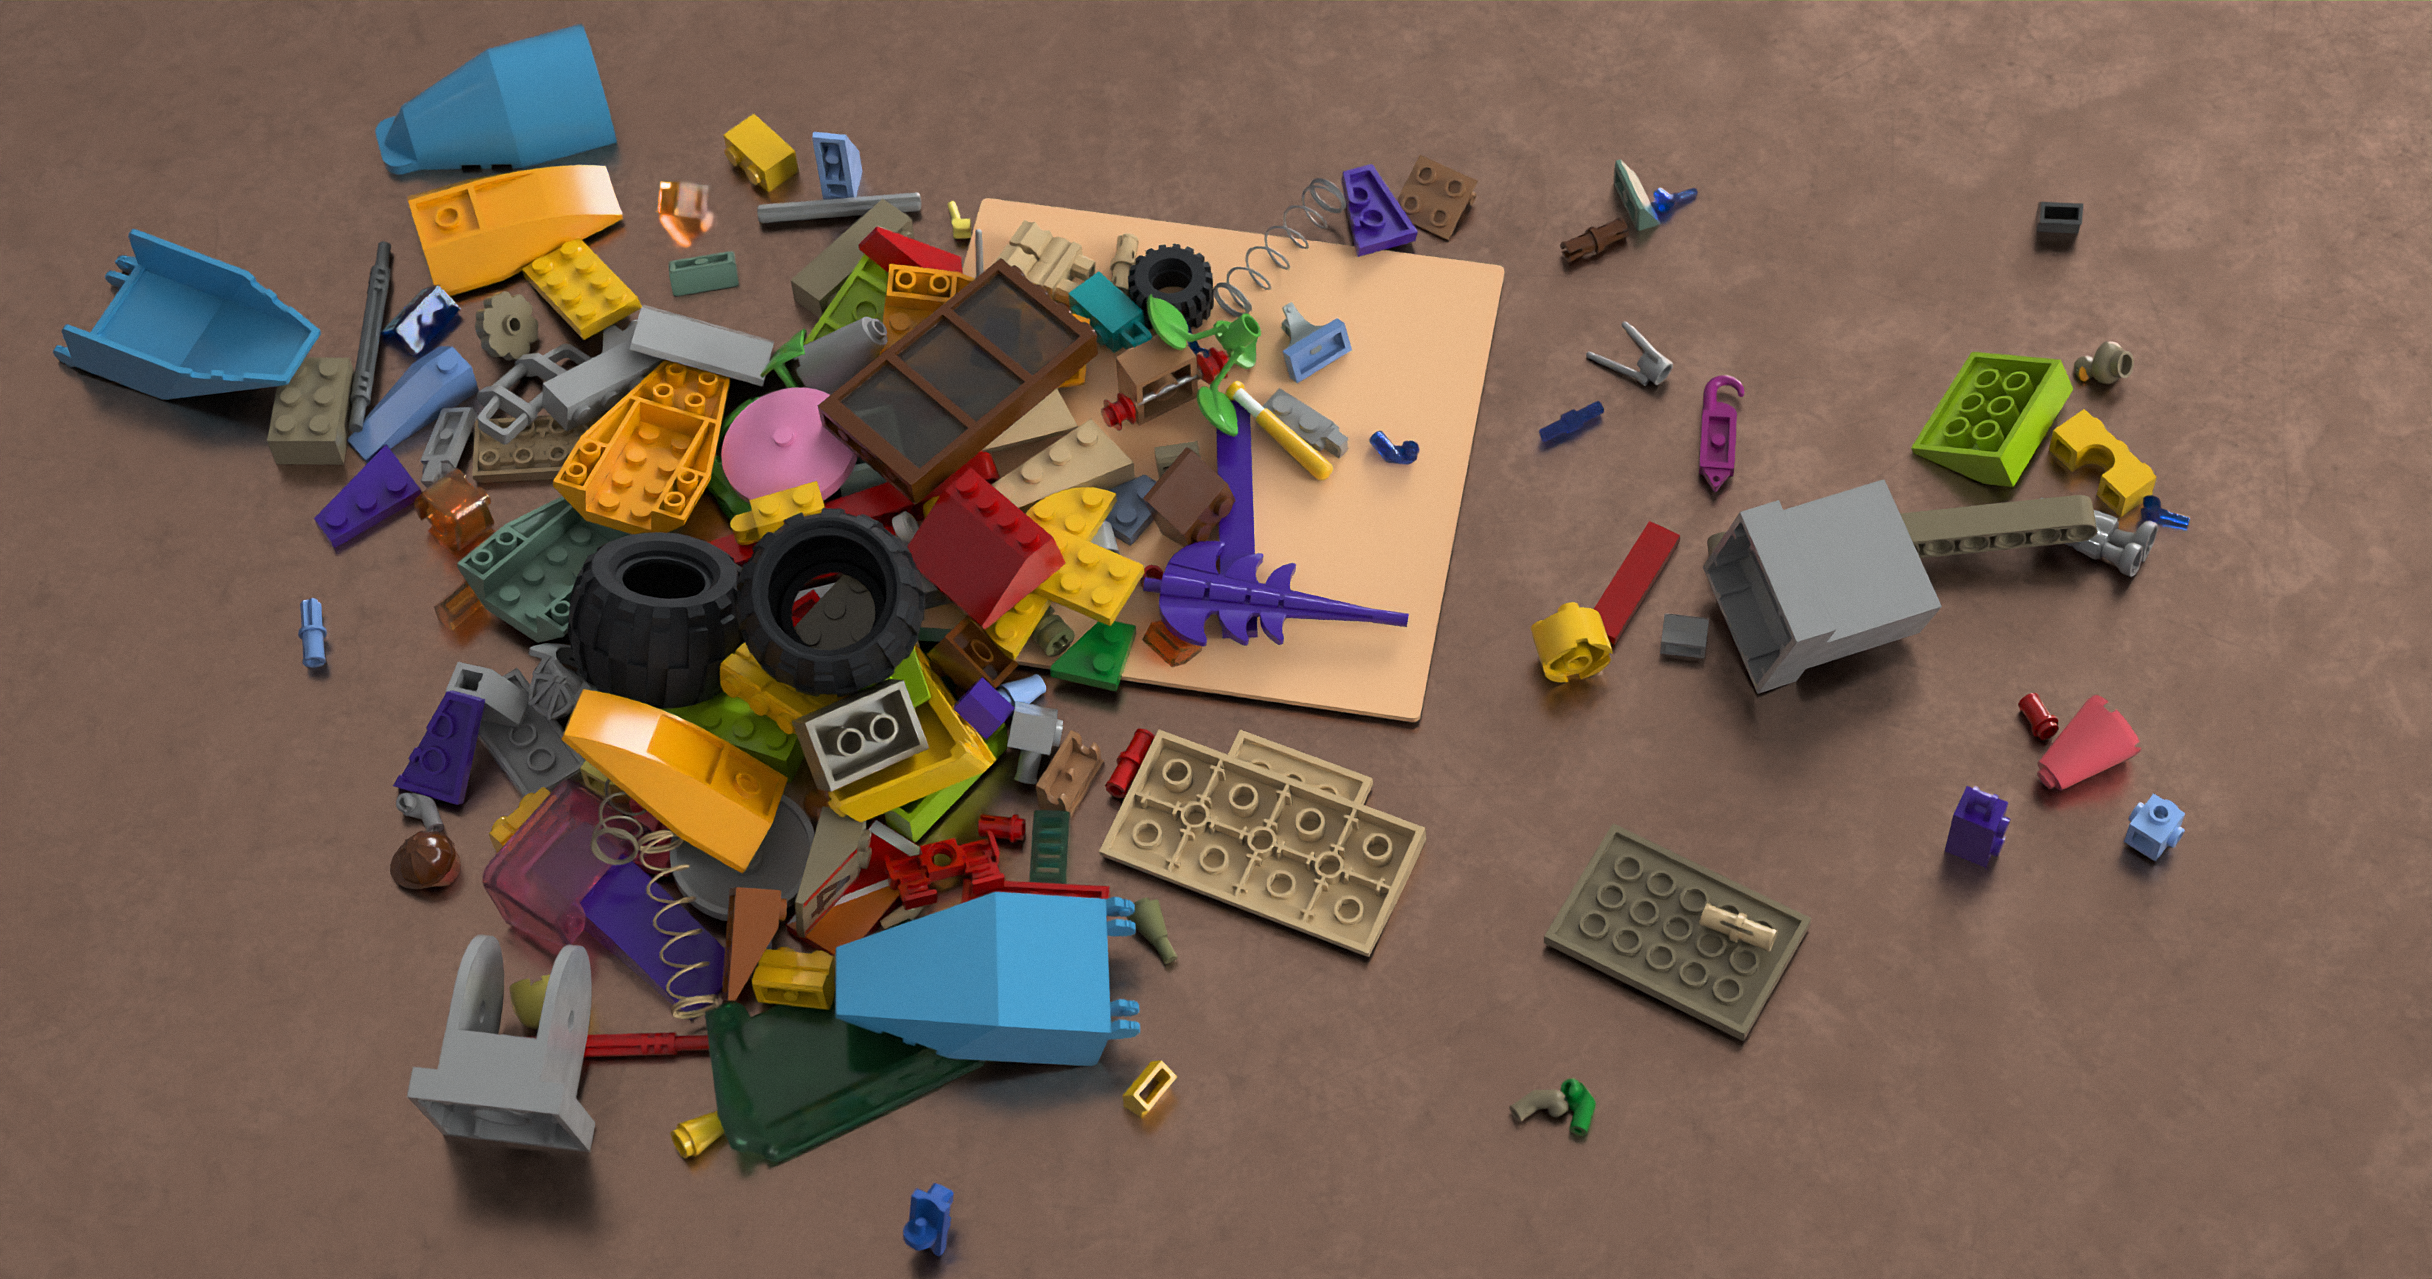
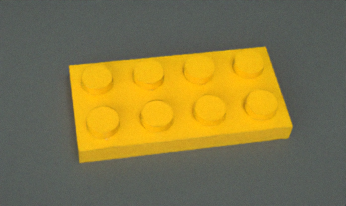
[522,238,642,340]

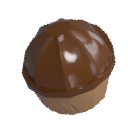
[390,830,461,889]

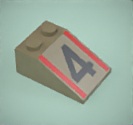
[795,806,872,938]

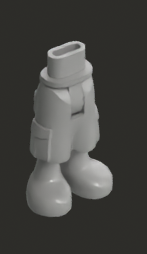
[2040,497,2158,577]

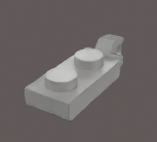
[1262,388,1348,459]
[420,407,478,494]

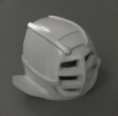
[528,643,600,720]

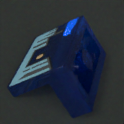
[380,284,461,355]

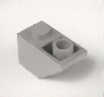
[445,662,529,728]

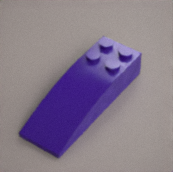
[532,822,725,1020]

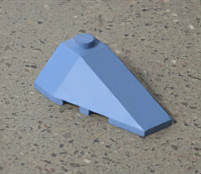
[347,346,479,464]

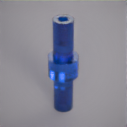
[1539,401,1604,442]

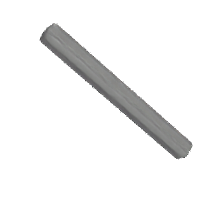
[757,193,921,223]

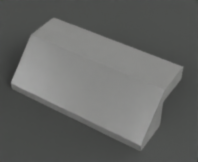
[629,305,774,386]

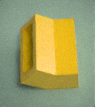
[1122,1060,1177,1118]

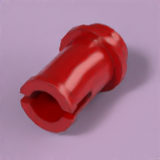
[2018,693,2059,740]
[978,814,1026,843]

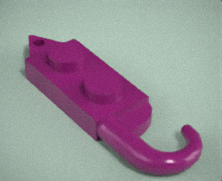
[1699,375,1745,492]

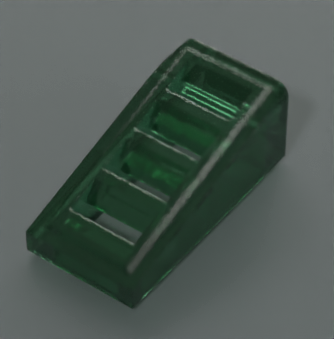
[1029,810,1071,884]

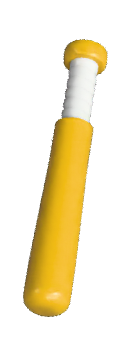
[1225,381,1333,481]

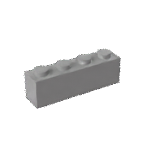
[542,338,665,431]

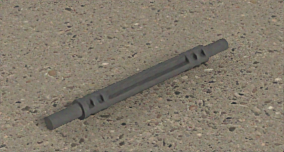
[349,241,391,432]

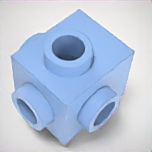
[2124,794,2185,862]

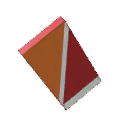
[786,819,935,956]

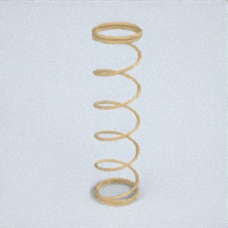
[637,830,719,1019]

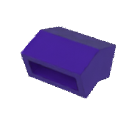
[953,677,1015,740]

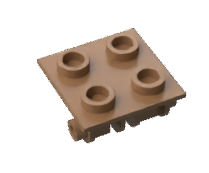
[1397,155,1478,240]

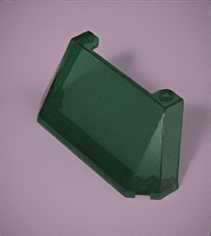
[705,918,986,1162]

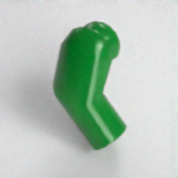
[1560,1078,1596,1136]

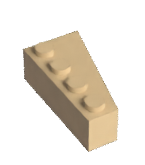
[920,368,1078,458]
[992,419,1135,513]

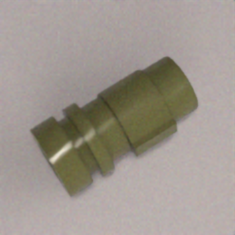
[1032,605,1075,657]

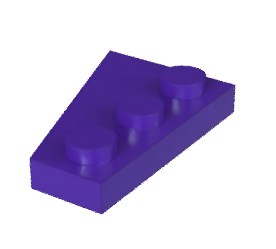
[1341,164,1418,257]
[314,444,423,548]
[393,690,485,805]

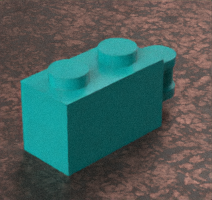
[1068,272,1153,353]

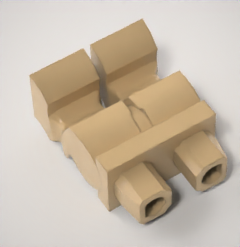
[995,220,1096,305]

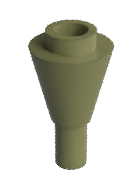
[1127,897,1178,964]

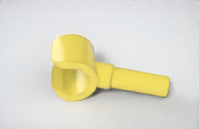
[948,201,971,239]

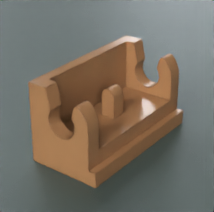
[1036,730,1105,820]

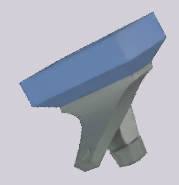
[1281,302,1352,383]

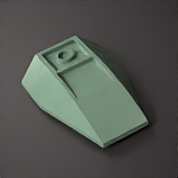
[457,496,632,643]

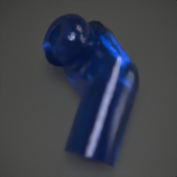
[1369,431,1420,465]

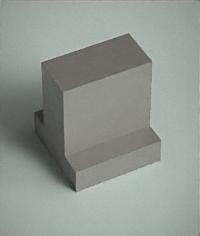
[1703,479,1942,694]

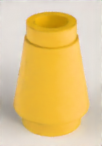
[670,1109,730,1158]

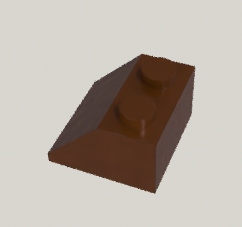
[1143,447,1236,547]

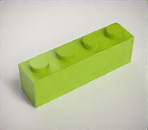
[885,723,1008,843]

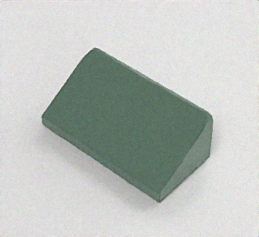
[1613,160,1659,231]
[668,251,739,296]

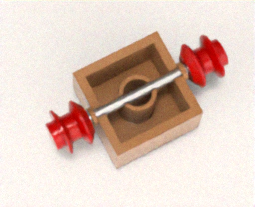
[1101,334,1228,431]

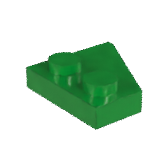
[1050,621,1136,692]

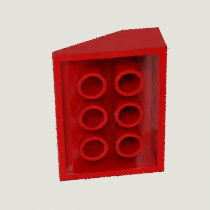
[907,468,1066,630]

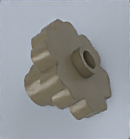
[475,291,539,361]

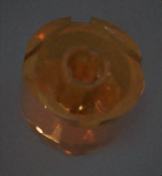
[414,468,495,552]

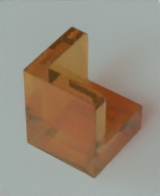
[658,181,709,219]

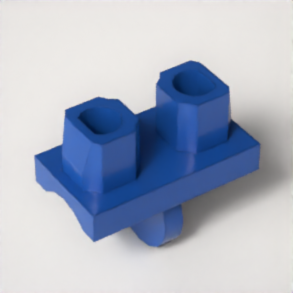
[903,1183,954,1257]

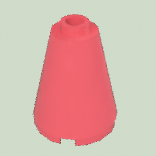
[2037,694,2141,791]

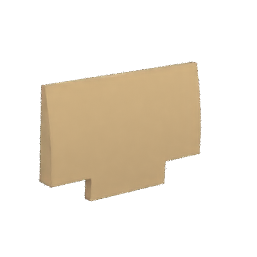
[1099,729,1426,957]

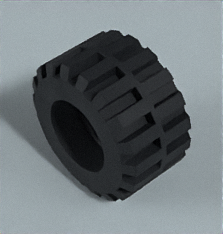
[1128,244,1214,334]

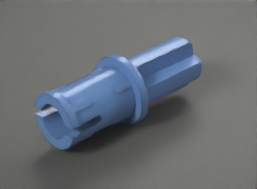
[298,598,327,668]

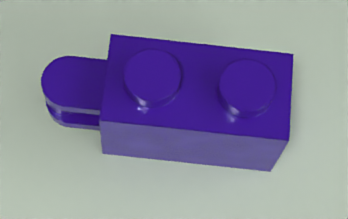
[1945,786,2011,868]

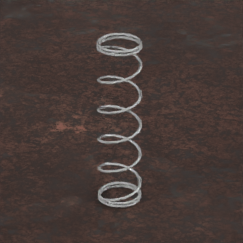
[1213,178,1346,318]

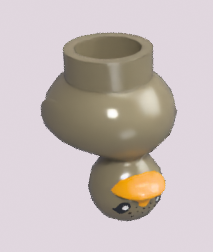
[2074,341,2134,384]

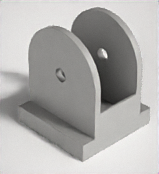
[407,935,595,1152]

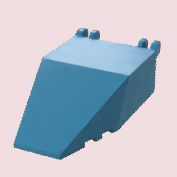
[52,229,321,400]
[835,892,1140,1066]

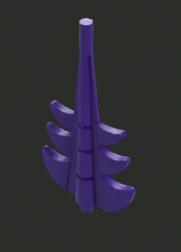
[1143,541,1409,646]

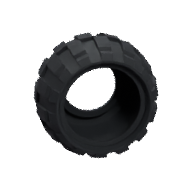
[735,508,925,697]
[568,532,745,709]

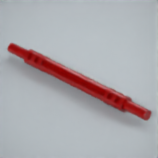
[521,1032,714,1057]

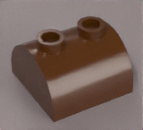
[927,615,1019,698]

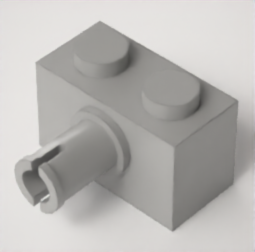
[1007,701,1063,784]

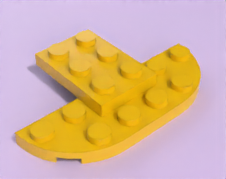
[985,487,1145,661]

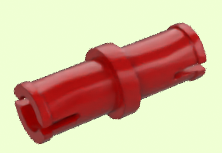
[1105,728,1155,798]

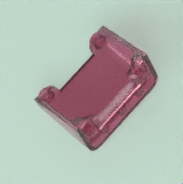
[482,779,659,947]

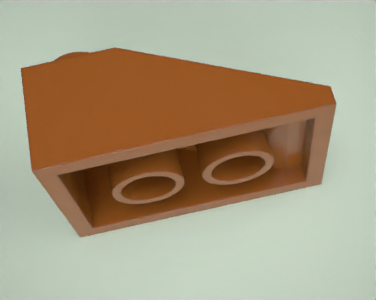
[721,887,787,1001]

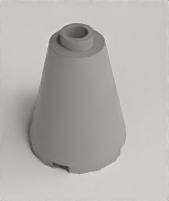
[794,317,887,395]

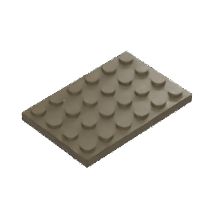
[1544,823,1812,1041]

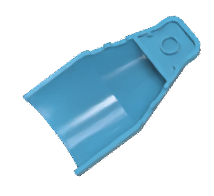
[375,24,617,175]

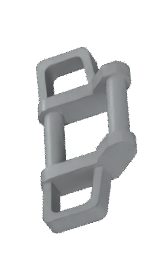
[477,343,592,444]

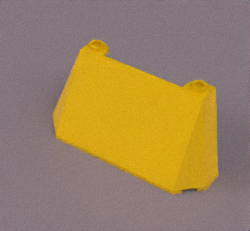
[828,643,996,823]

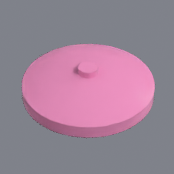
[721,387,858,504]

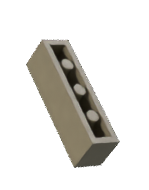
[791,199,915,318]

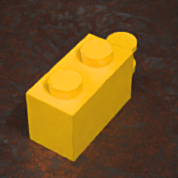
[730,481,825,545]

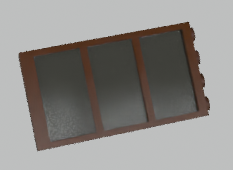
[817,258,1098,505]

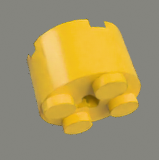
[1531,602,1613,683]

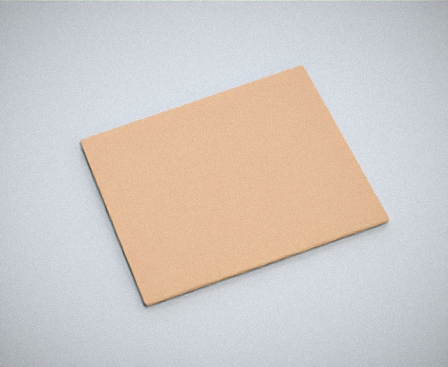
[895,198,1504,722]

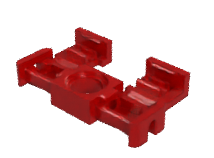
[884,830,1005,910]

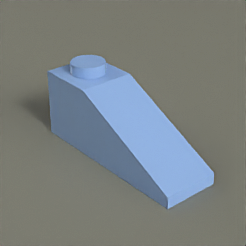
[812,132,862,200]

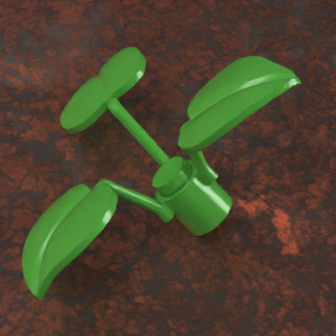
[1147,294,1261,437]
[717,328,807,449]

